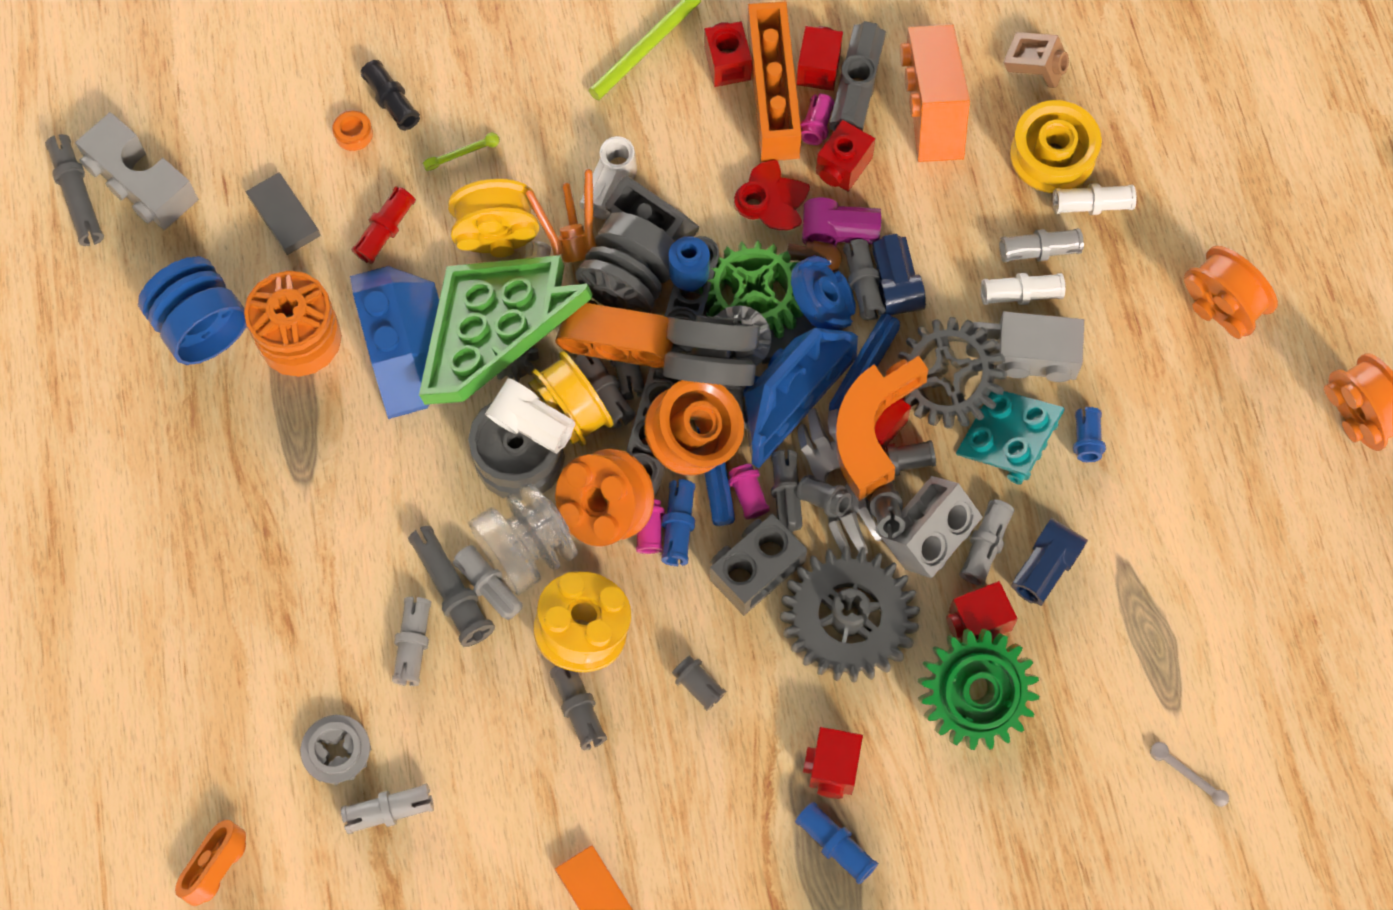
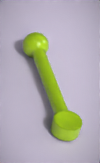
[423,132,500,171]

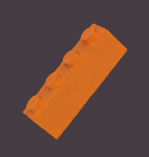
[747,1,802,162]

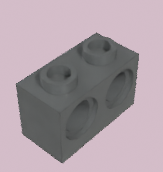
[710,514,807,616]

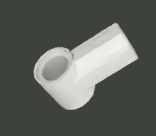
[580,136,637,220]
[485,378,576,454]

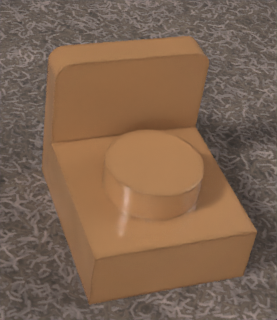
[1003,32,1069,88]

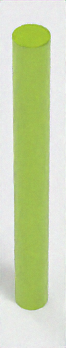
[589,0,701,101]

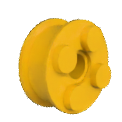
[1010,100,1102,193]
[448,179,539,257]
[528,351,614,447]
[533,572,631,672]

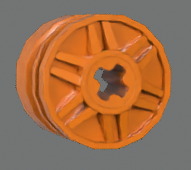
[244,270,342,377]

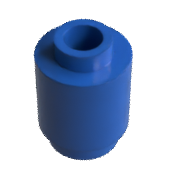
[668,236,710,291]

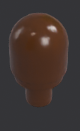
[787,240,842,272]

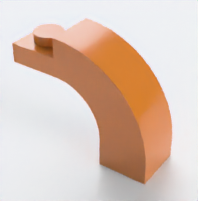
[836,356,928,501]

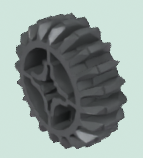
[898,317,1007,429]

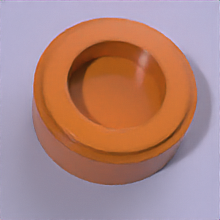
[332,110,373,151]

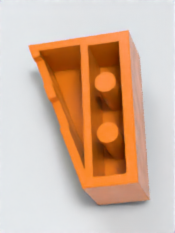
[900,24,970,162]

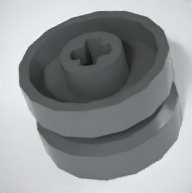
[663,315,760,386]
[468,402,565,501]

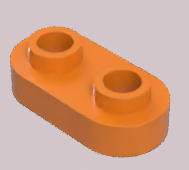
[175,820,246,906]

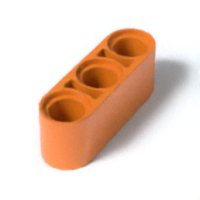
[555,303,674,368]

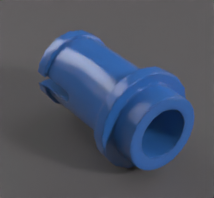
[1073,407,1106,462]

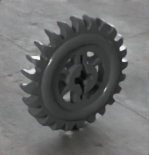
[780,546,920,683]

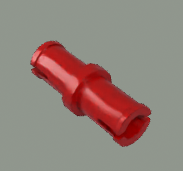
[351,186,416,264]

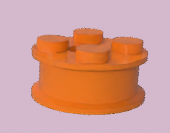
[1184,246,1278,339]
[1324,353,1393,451]
[645,380,744,476]
[555,449,654,546]

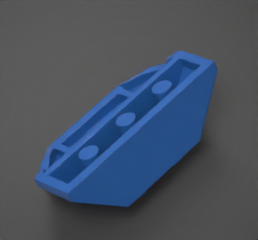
[350,266,439,419]
[743,328,858,468]

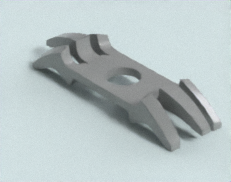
[798,408,882,554]

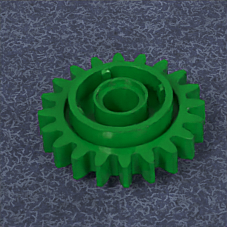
[918,628,1040,750]

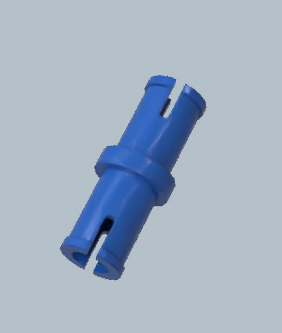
[661,479,696,566]
[795,802,879,884]

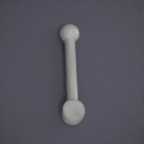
[1150,742,1229,807]

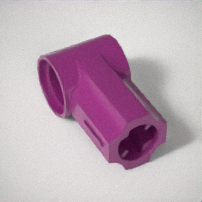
[802,197,881,245]

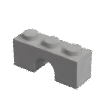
[75,112,199,230]

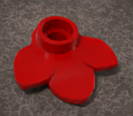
[734,160,810,230]

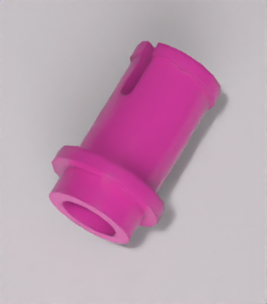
[800,94,835,145]
[728,464,770,520]
[636,499,665,554]

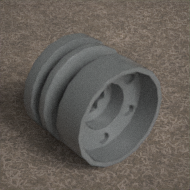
[576,212,675,313]

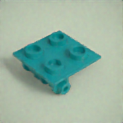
[956,391,1065,485]

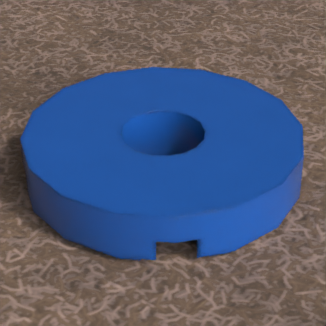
[791,255,856,331]

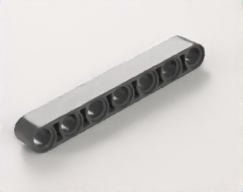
[626,236,719,497]

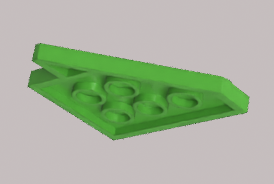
[419,255,592,405]

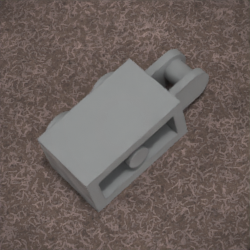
[966,312,1085,382]

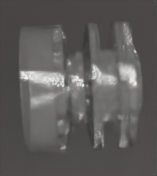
[468,482,578,596]

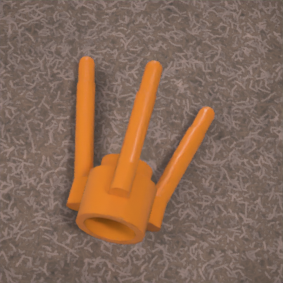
[526,169,596,263]

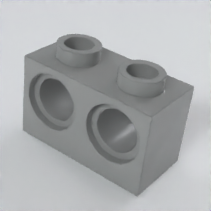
[880,476,983,578]

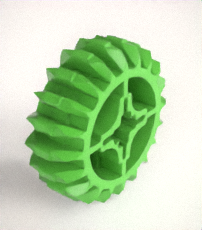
[700,240,804,338]

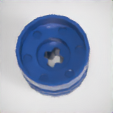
[138,256,247,365]

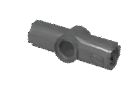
[829,21,886,131]

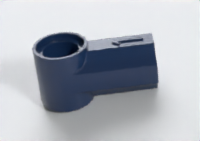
[872,234,926,315]
[1011,518,1088,606]

